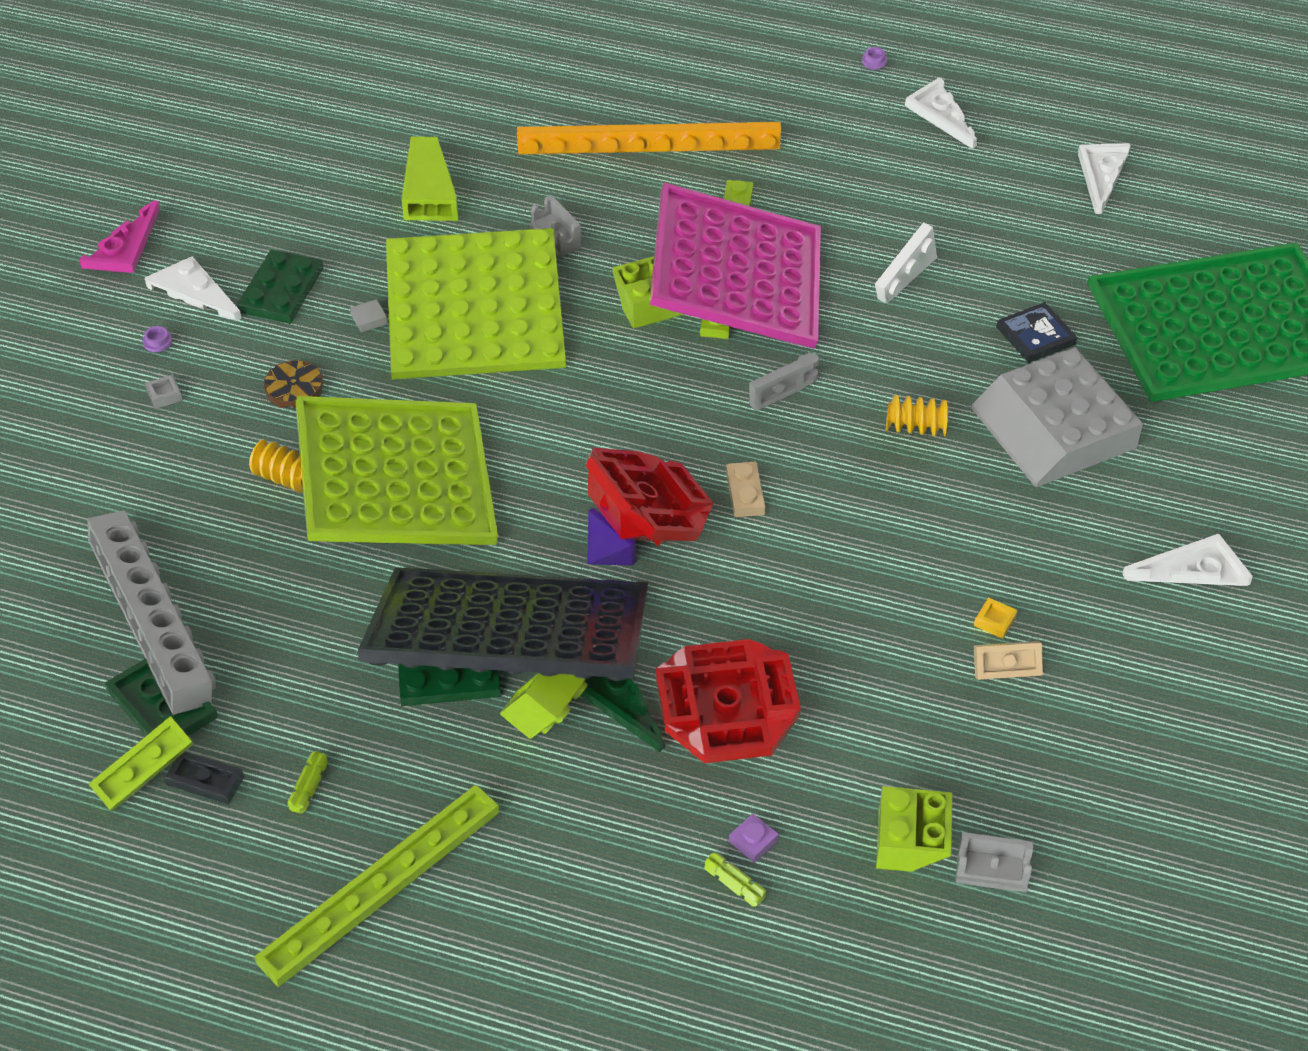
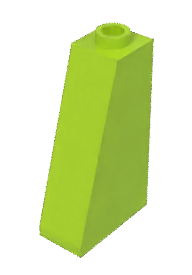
[402,136,458,221]

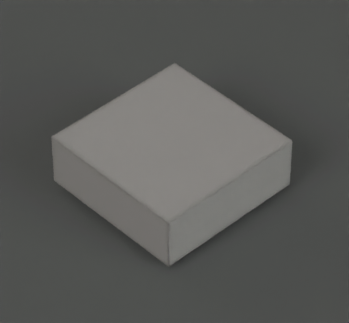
[350,299,388,333]
[145,374,183,409]

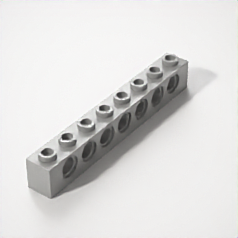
[88,510,216,715]

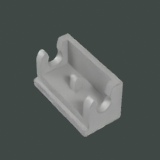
[529,195,581,258]
[955,832,1033,893]

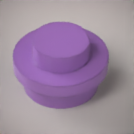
[862,47,887,70]
[143,326,172,352]

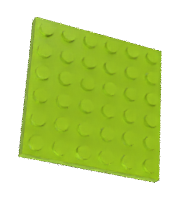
[386,228,566,380]
[296,396,498,545]

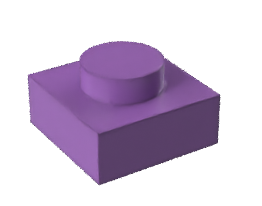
[729,814,779,863]

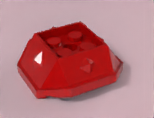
[585,447,714,546]
[655,639,801,763]

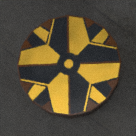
[264,360,323,409]

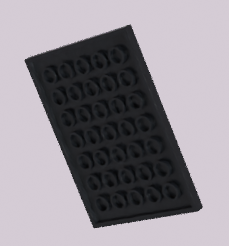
[358,567,648,681]

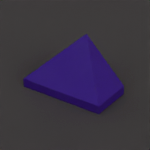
[587,508,636,565]

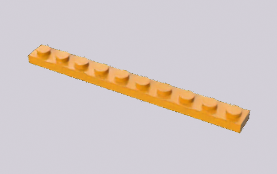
[517,122,781,154]

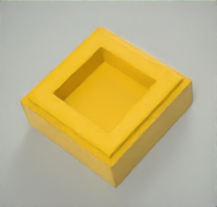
[974,597,1018,639]

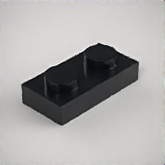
[165,752,244,805]

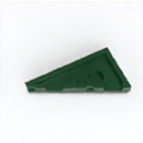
[580,676,665,752]

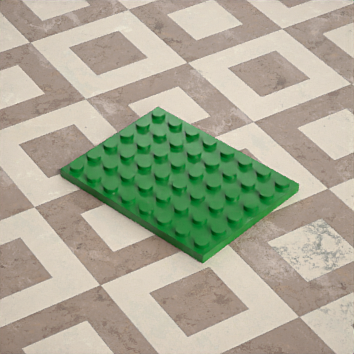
[1087,242,1308,402]

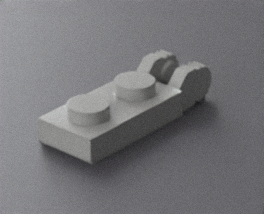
[749,353,819,411]

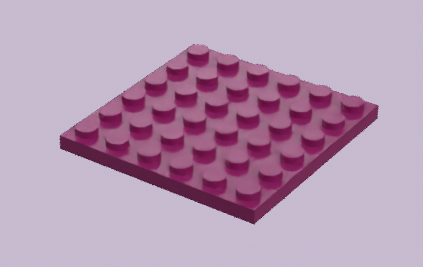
[649,182,821,349]

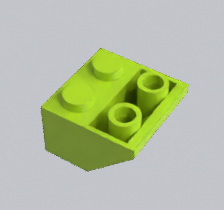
[612,256,684,329]
[500,673,588,739]
[876,786,952,872]

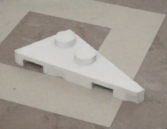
[905,77,977,149]
[1078,143,1130,214]
[144,256,241,321]
[1122,534,1253,586]

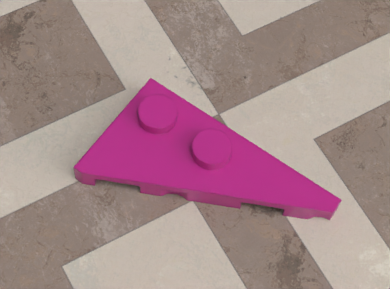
[79,200,160,273]

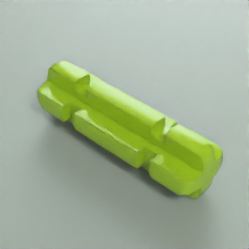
[287,751,328,814]
[704,852,766,907]

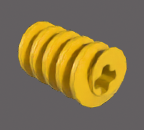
[885,394,949,437]
[249,439,303,493]

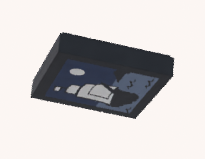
[996,302,1077,363]

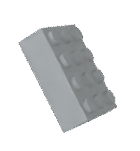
[971,347,1143,488]

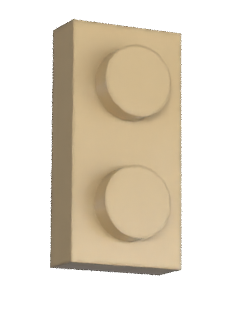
[726,461,765,518]
[974,641,1043,680]

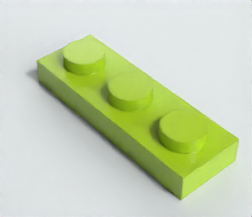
[89,716,194,812]

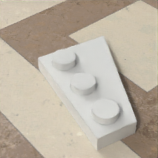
[875,222,937,304]

